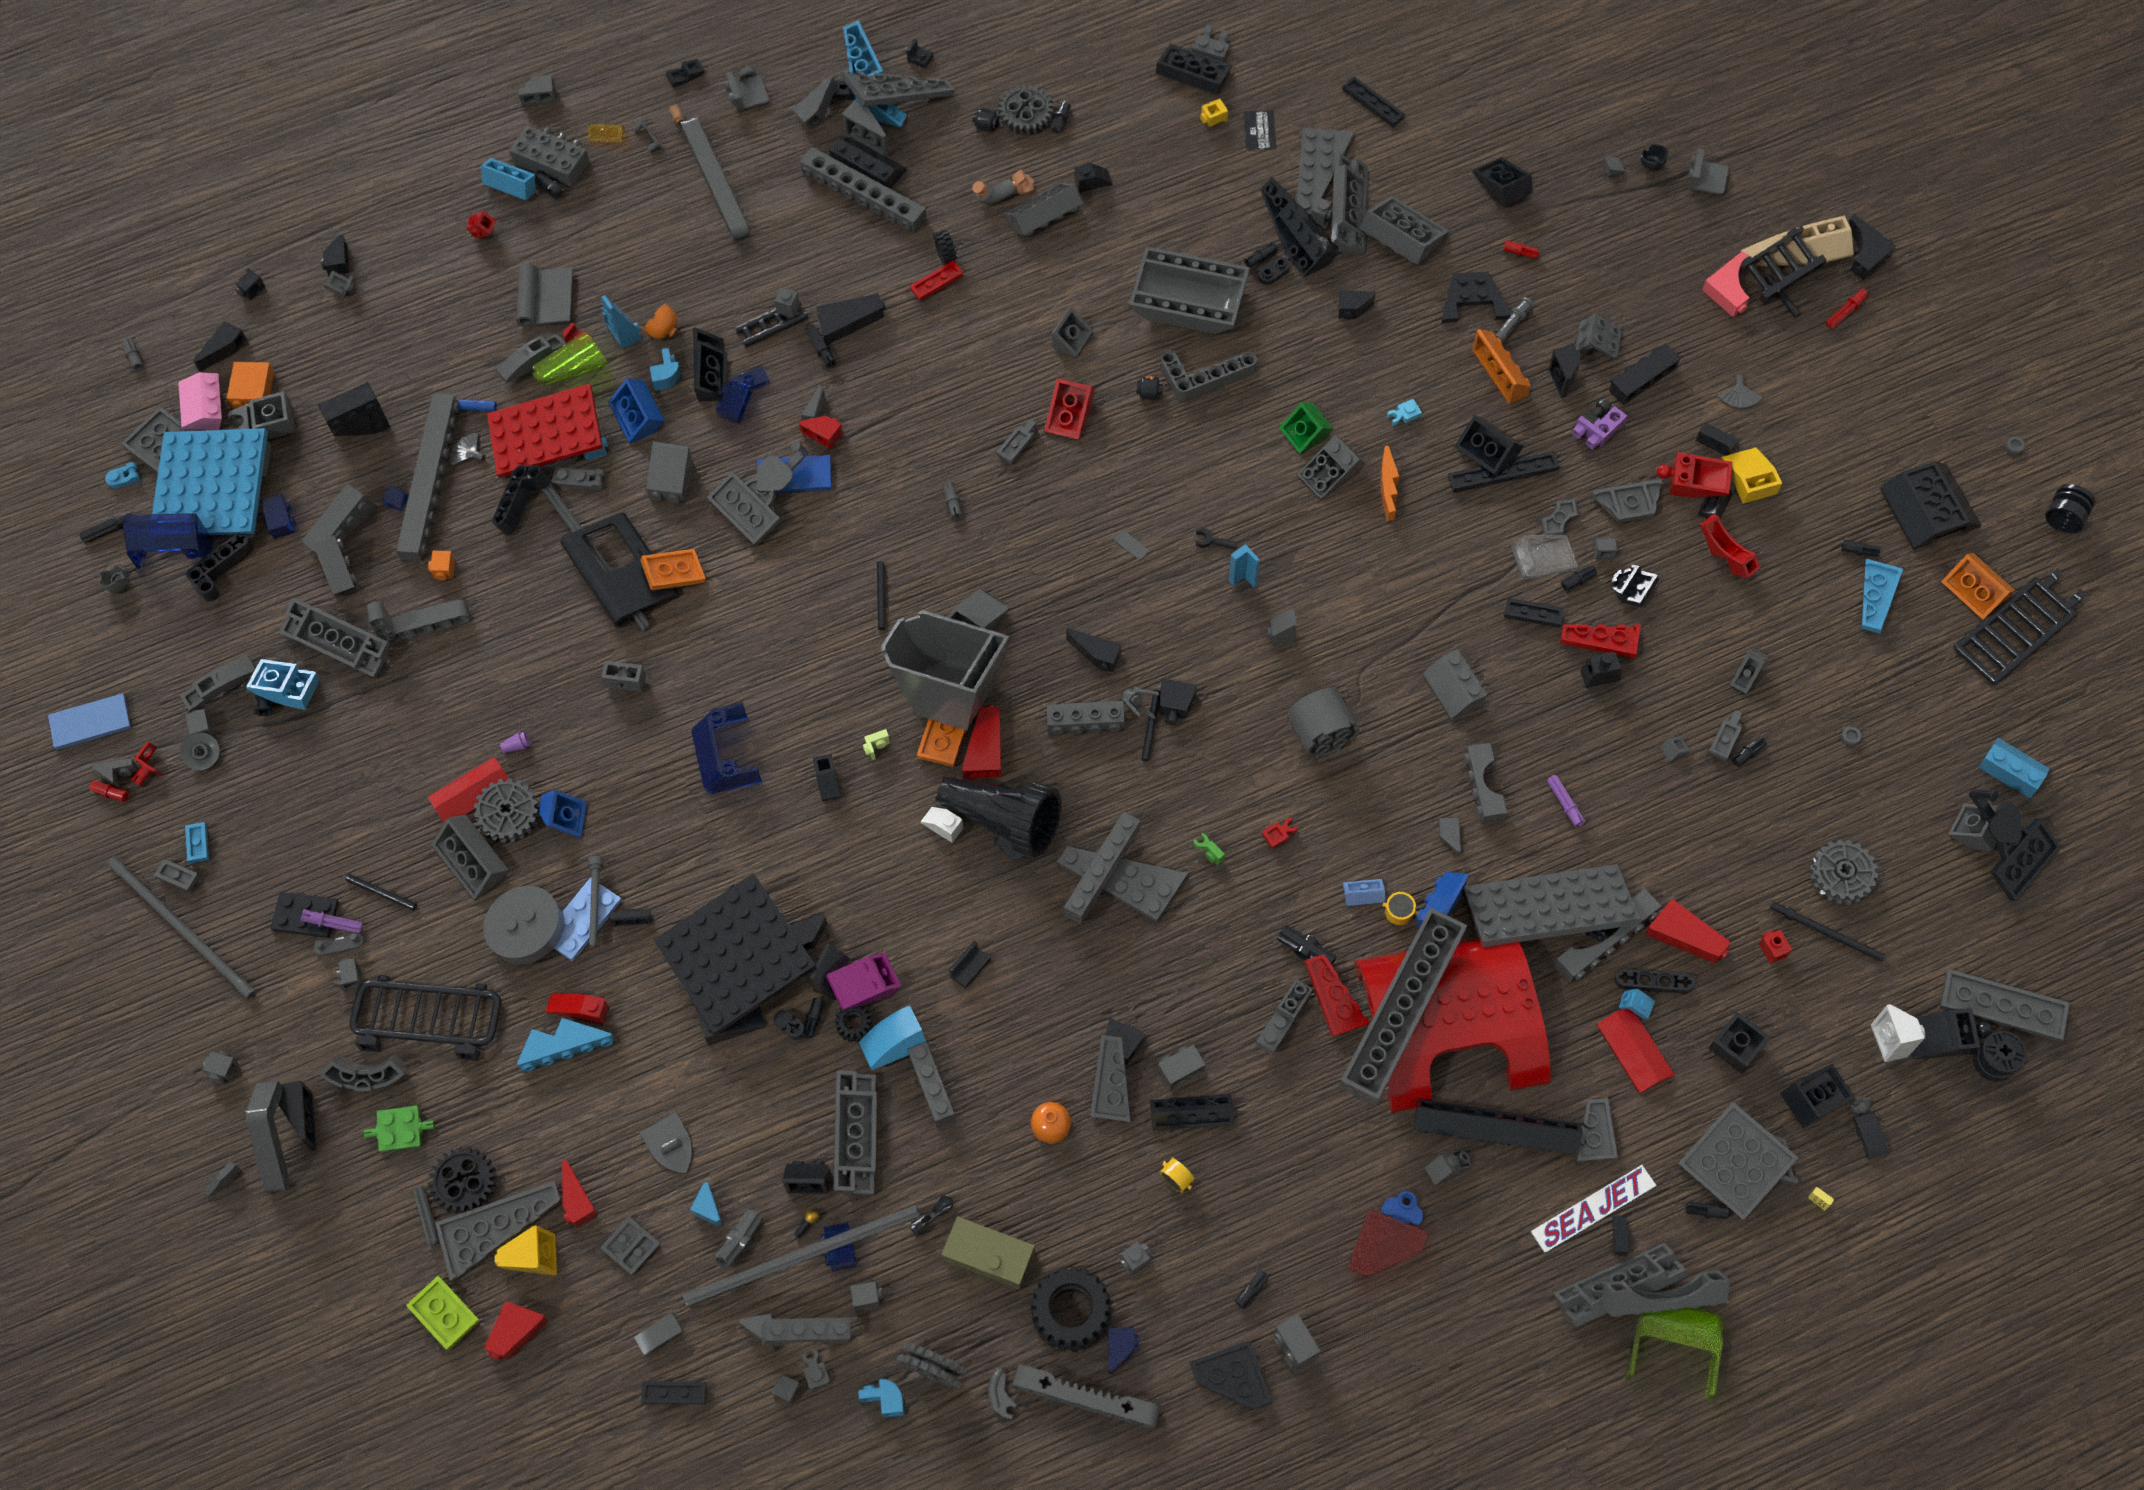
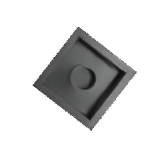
[1273,1314,1320,1372]

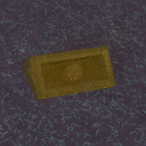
[588,124,624,142]

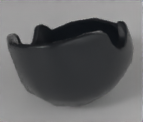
[1640,144,1669,170]

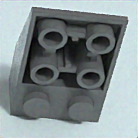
[1297,435,1366,499]
[947,589,1009,631]

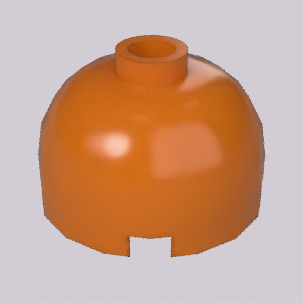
[643,304,678,340]
[1031,1102,1072,1144]

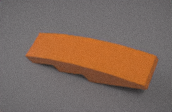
[1381,446,1399,521]

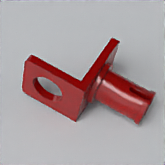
[131,741,163,787]

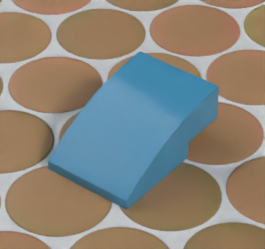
[246,659,319,710]
[859,1005,926,1070]

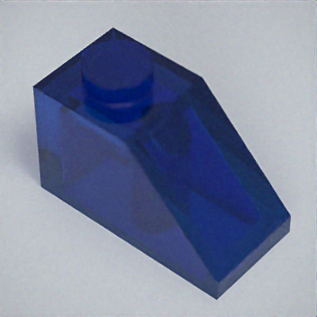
[1108,1327,1139,1374]

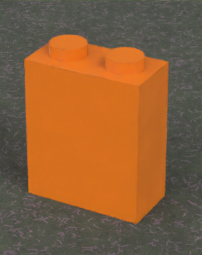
[227,362,275,409]

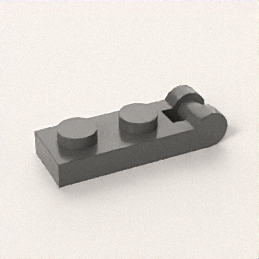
[552,467,605,490]

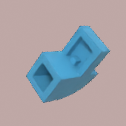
[650,348,681,391]
[859,1379,905,1418]

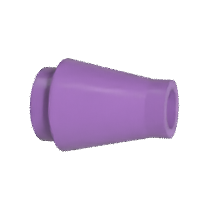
[500,731,531,754]

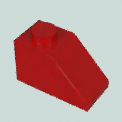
[799,416,843,449]

